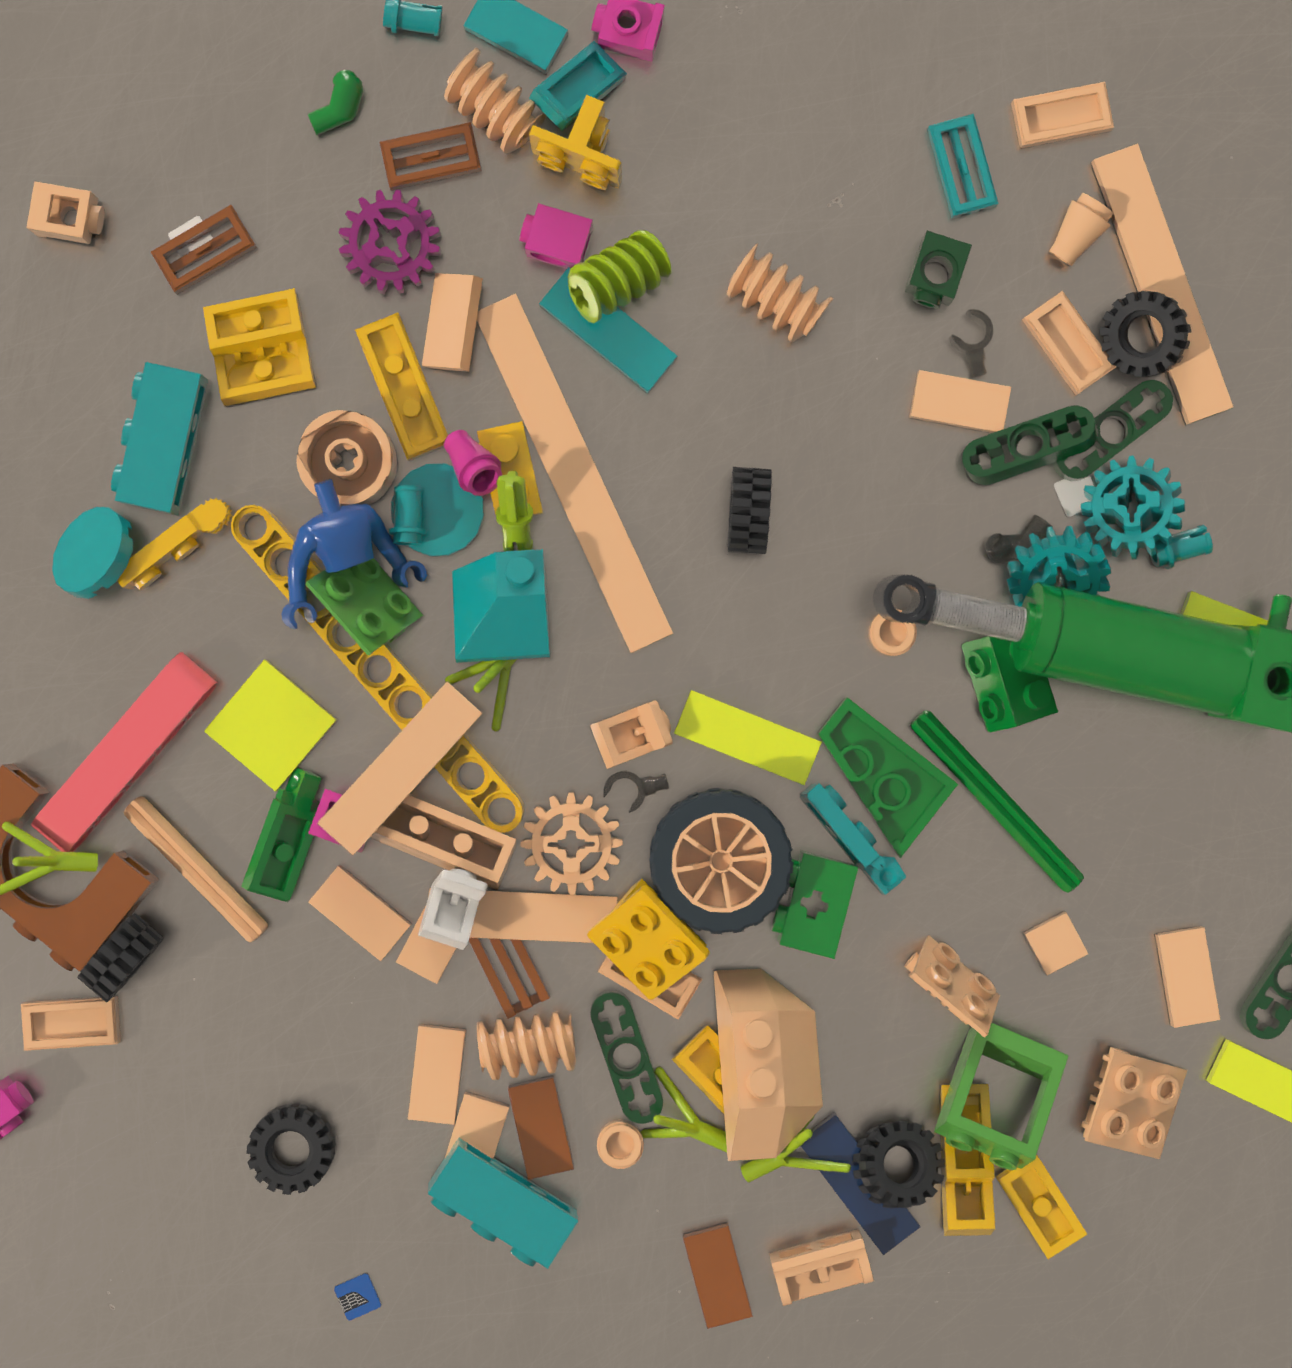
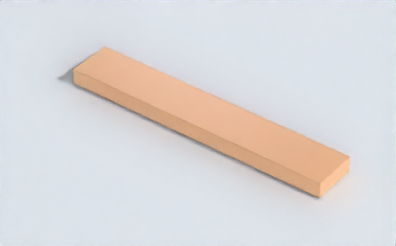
[1091,144,1233,425]

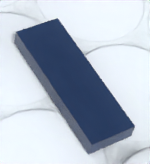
[801,1112,920,1255]

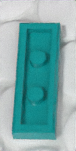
[539,267,678,394]

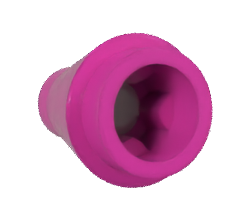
[444,430,502,496]

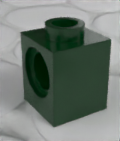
[905,230,972,309]

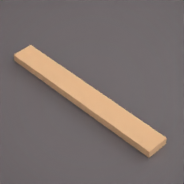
[477,293,673,653]

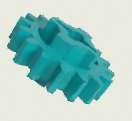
[1081,456,1185,560]
[1007,526,1111,607]

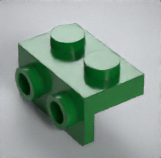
[962,634,1058,733]

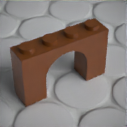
[0,763,160,972]

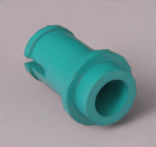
[383,0,443,36]
[389,485,427,546]
[1150,524,1213,569]

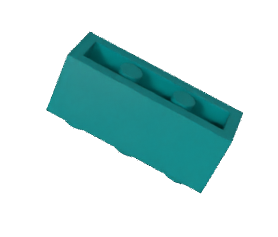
[111,362,209,516]
[428,1138,579,1269]

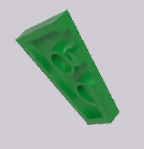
[817,697,958,858]

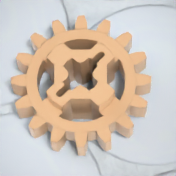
[520,792,623,895]

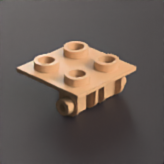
[904,935,1000,1038]
[1081,1047,1187,1159]

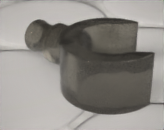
[949,309,993,377]
[603,771,669,813]

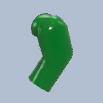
[307,70,363,135]

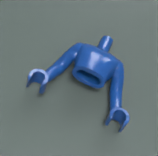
[281,479,427,629]

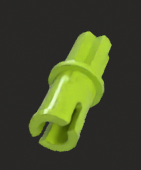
[496,471,533,552]

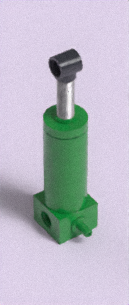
[873,575,1292,733]

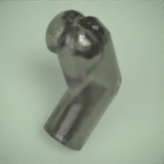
[985,515,1053,565]

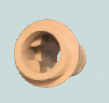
[1049,193,1113,266]

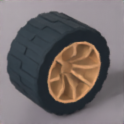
[649,788,794,935]

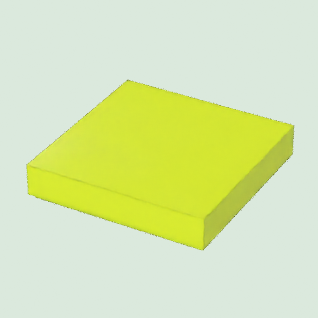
[204,659,337,792]

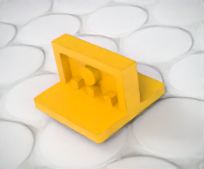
[529,95,622,190]
[587,878,710,1000]

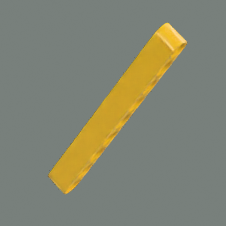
[231,505,525,833]

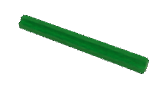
[911,711,1084,893]

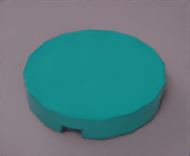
[391,463,484,557]
[52,507,133,599]

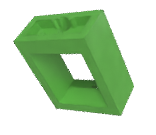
[934,1023,1069,1170]

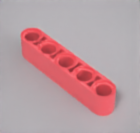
[31,652,218,852]

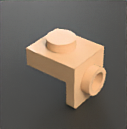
[590,700,673,769]

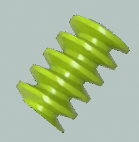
[568,230,672,323]

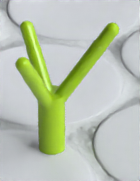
[445,659,517,732]
[0,821,98,895]
[641,1067,727,1153]
[740,1116,851,1183]

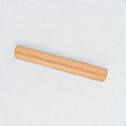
[124,796,268,942]

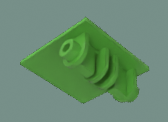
[305,558,423,656]

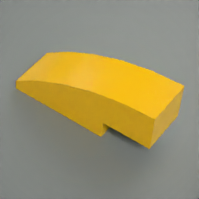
[941,1084,995,1236]

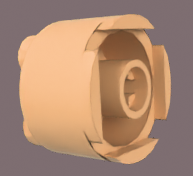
[297,410,397,506]

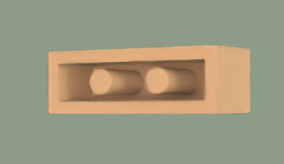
[370,795,516,891]

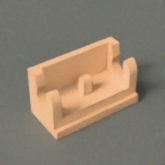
[769,1229,874,1306]

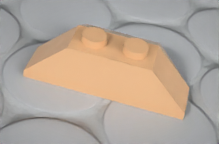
[714,969,823,1161]

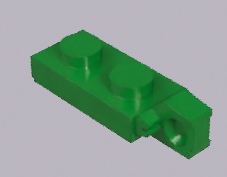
[241,768,321,902]

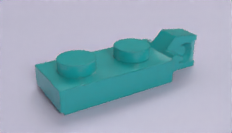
[799,783,906,895]

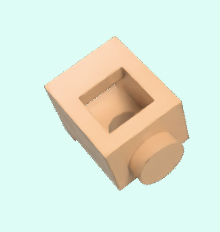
[26,181,105,244]

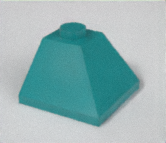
[452,549,550,663]

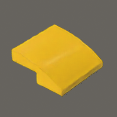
[203,288,316,406]

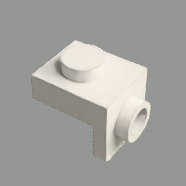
[418,869,488,950]

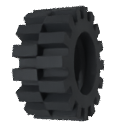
[1099,291,1191,377]
[728,467,772,554]
[78,913,164,1002]
[246,1104,336,1195]
[852,1121,945,1208]

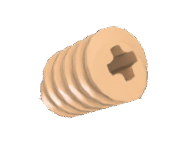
[444,48,546,154]
[727,243,834,342]
[477,1012,576,1081]

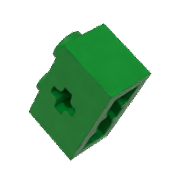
[771,850,859,959]

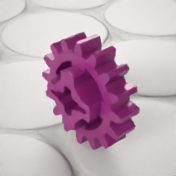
[339,190,441,294]

